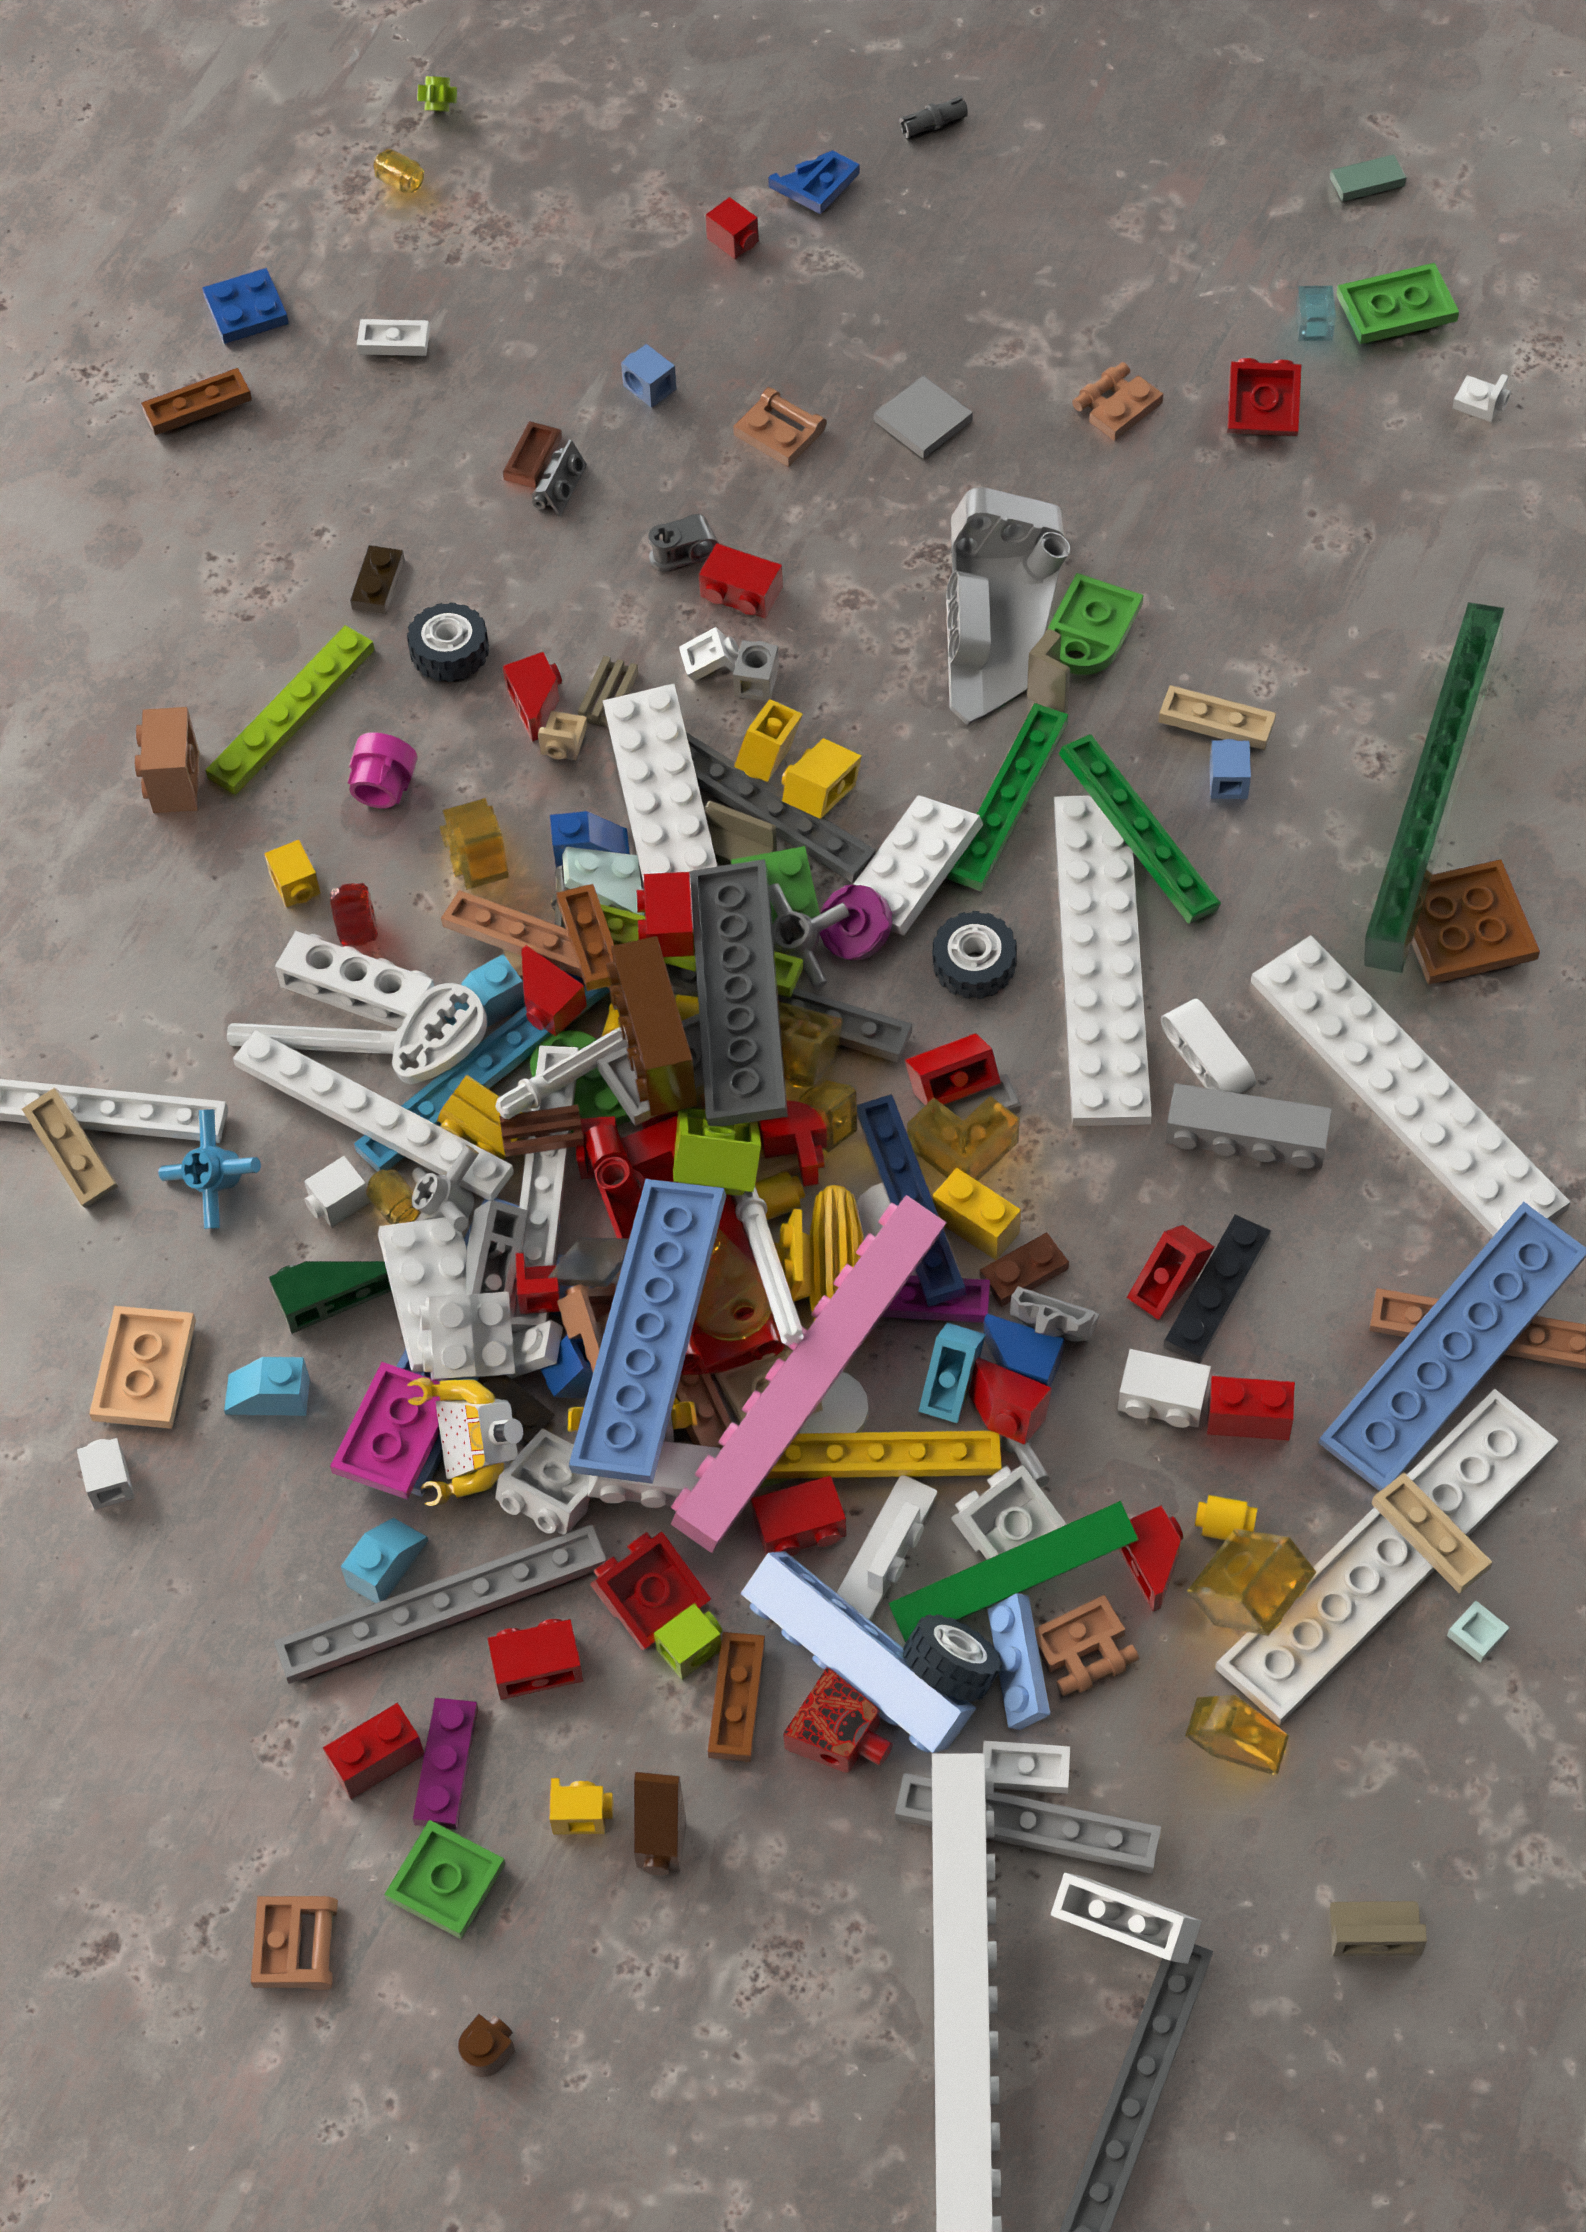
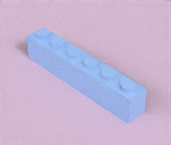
[741,1551,976,1753]

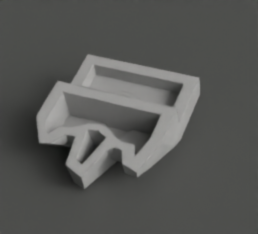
[1010,1287,1100,1341]

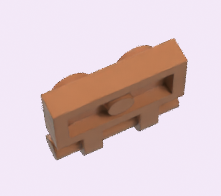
[1072,362,1163,441]
[1035,1594,1139,1696]

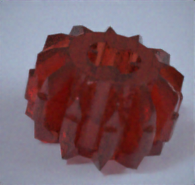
[330,883,378,947]

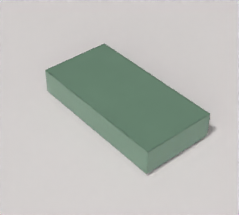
[1330,154,1406,202]

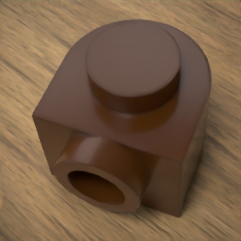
[458,2014,516,2077]

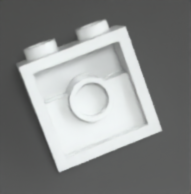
[419,1292,515,1381]
[495,1428,592,1535]
[951,1465,1067,1559]

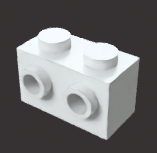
[1118,1349,1211,1428]

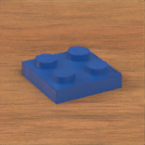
[202,268,289,344]

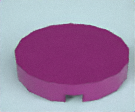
[819,884,892,961]

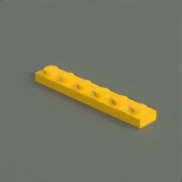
[766,1431,1002,1479]

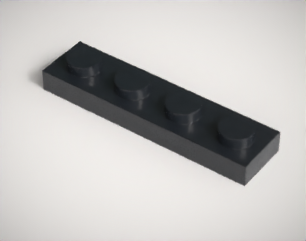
[1164,1214,1271,1364]

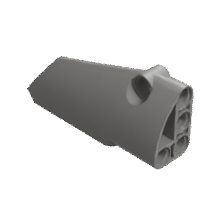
[946,487,1070,725]

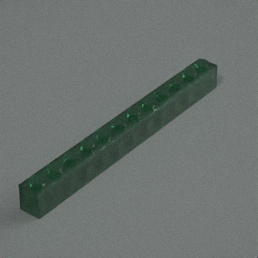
[1364,602,1505,973]

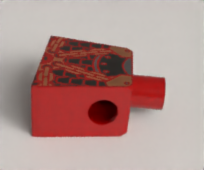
[783,1667,893,1773]

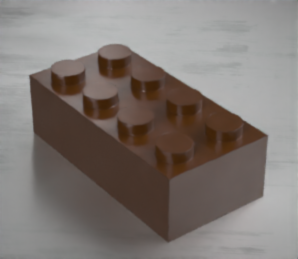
[606,936,697,1116]

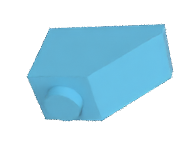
[444,954,526,1027]
[918,1323,986,1423]
[224,1357,310,1416]
[340,1517,428,1603]

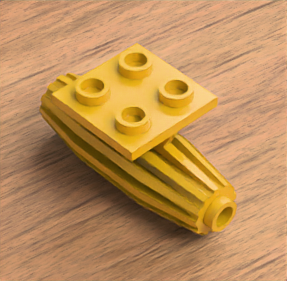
[774,1185,864,1321]

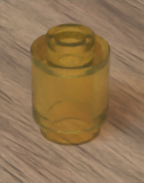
[373,148,424,193]
[366,1169,421,1224]

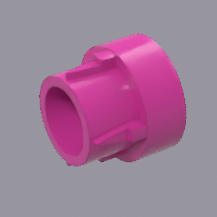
[347,732,418,809]

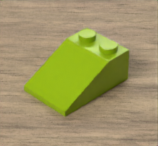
[673,1107,761,1196]

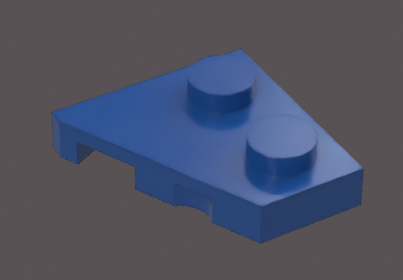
[768,150,860,214]

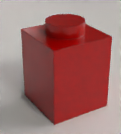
[705,197,759,259]

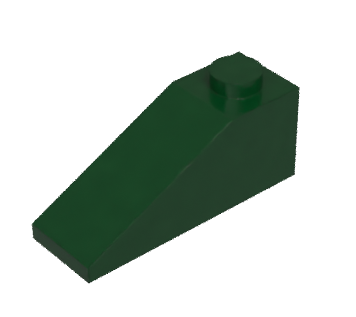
[268,1261,392,1334]

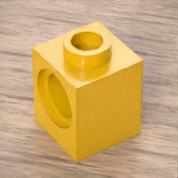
[264,839,321,908]

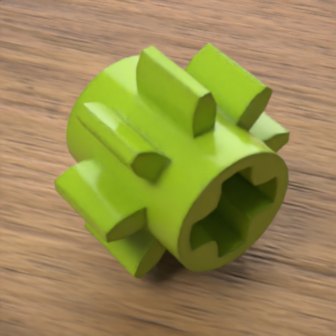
[417,76,457,112]

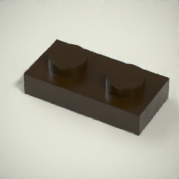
[350,545,405,614]
[477,1375,555,1447]

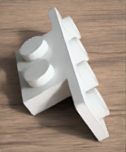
[837,1475,937,1621]

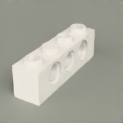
[275,931,434,1028]

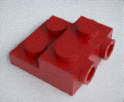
[1227,358,1302,436]
[590,1531,711,1651]

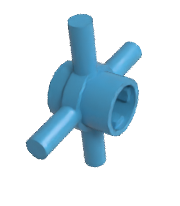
[158,1109,261,1229]

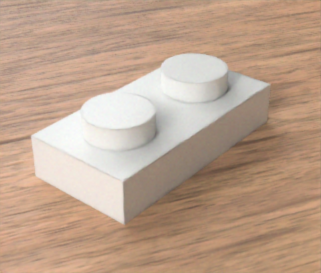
[357,319,430,356]
[507,1320,563,1378]
[983,1741,1070,1794]

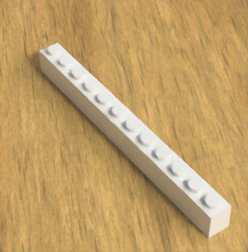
[932,1753,1002,2232]

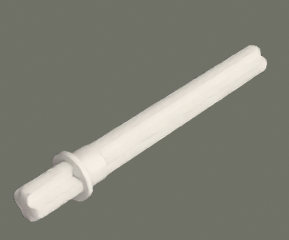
[227,1023,435,1054]
[495,1027,627,1119]
[735,1187,804,1346]

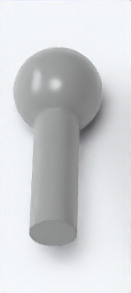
[999,1435,1050,1487]

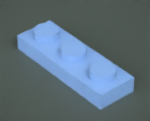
[987,1593,1050,1730]

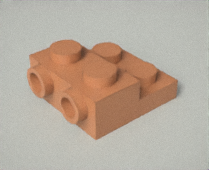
[557,1283,616,1372]

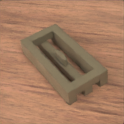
[578,656,639,728]

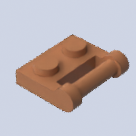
[733,387,827,467]
[251,1896,338,1990]

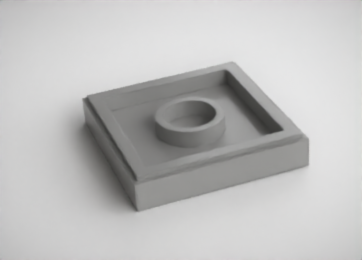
[874,375,973,459]

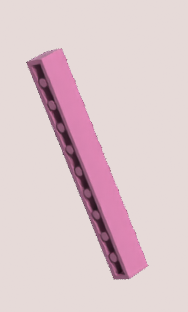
[671,1195,946,1553]

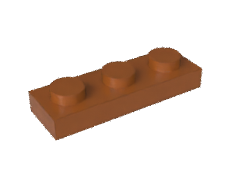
[141,368,252,436]
[556,884,614,991]
[708,1632,765,1762]

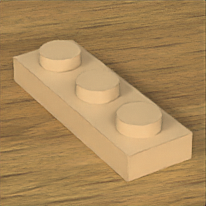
[1158,685,1276,750]
[22,1087,118,1208]
[1371,1473,1493,1594]

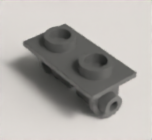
[532,440,587,516]

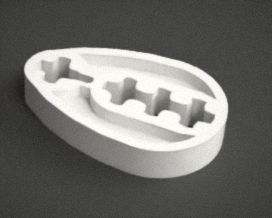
[392,983,487,1084]

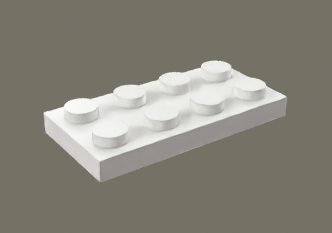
[854,795,983,936]
[378,1217,467,1373]

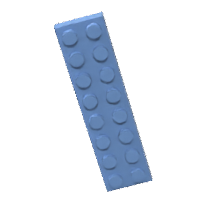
[569,1179,726,1484]
[1319,1201,1586,1491]

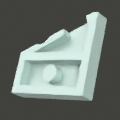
[562,847,644,916]

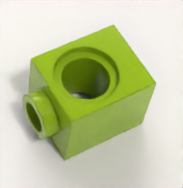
[654,1603,723,1680]

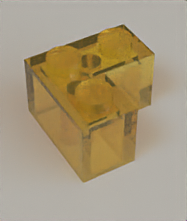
[439,798,509,890]
[778,1001,843,1088]
[907,1096,1020,1181]

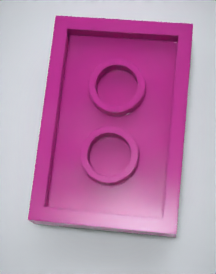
[330,1362,440,1500]

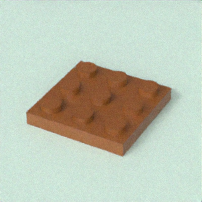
[1391,859,1540,985]

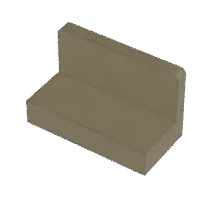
[1027,629,1070,713]
[705,801,777,865]
[1329,1901,1427,1956]

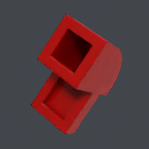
[758,1100,827,1187]

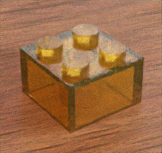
[1187,1529,1317,1636]

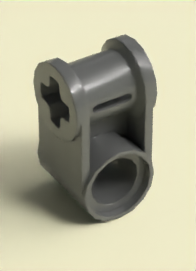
[648,514,719,572]

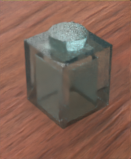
[1295,286,1336,341]

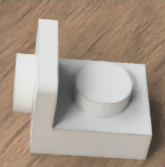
[1452,374,1511,422]
[679,627,739,681]

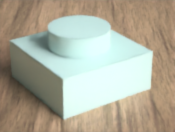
[1447,1601,1510,1663]

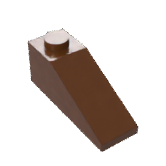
[634,1772,687,1876]

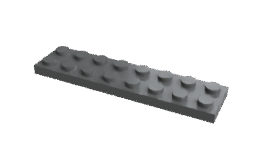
[690,859,788,1126]

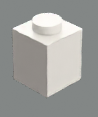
[304,1156,371,1227]
[77,1438,135,1510]

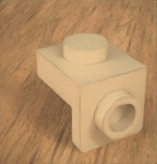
[538,711,588,761]

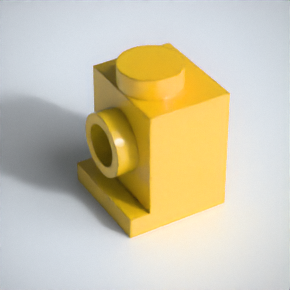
[549,1778,614,1835]

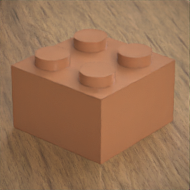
[135,707,199,813]

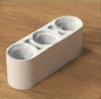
[1161,998,1256,1094]

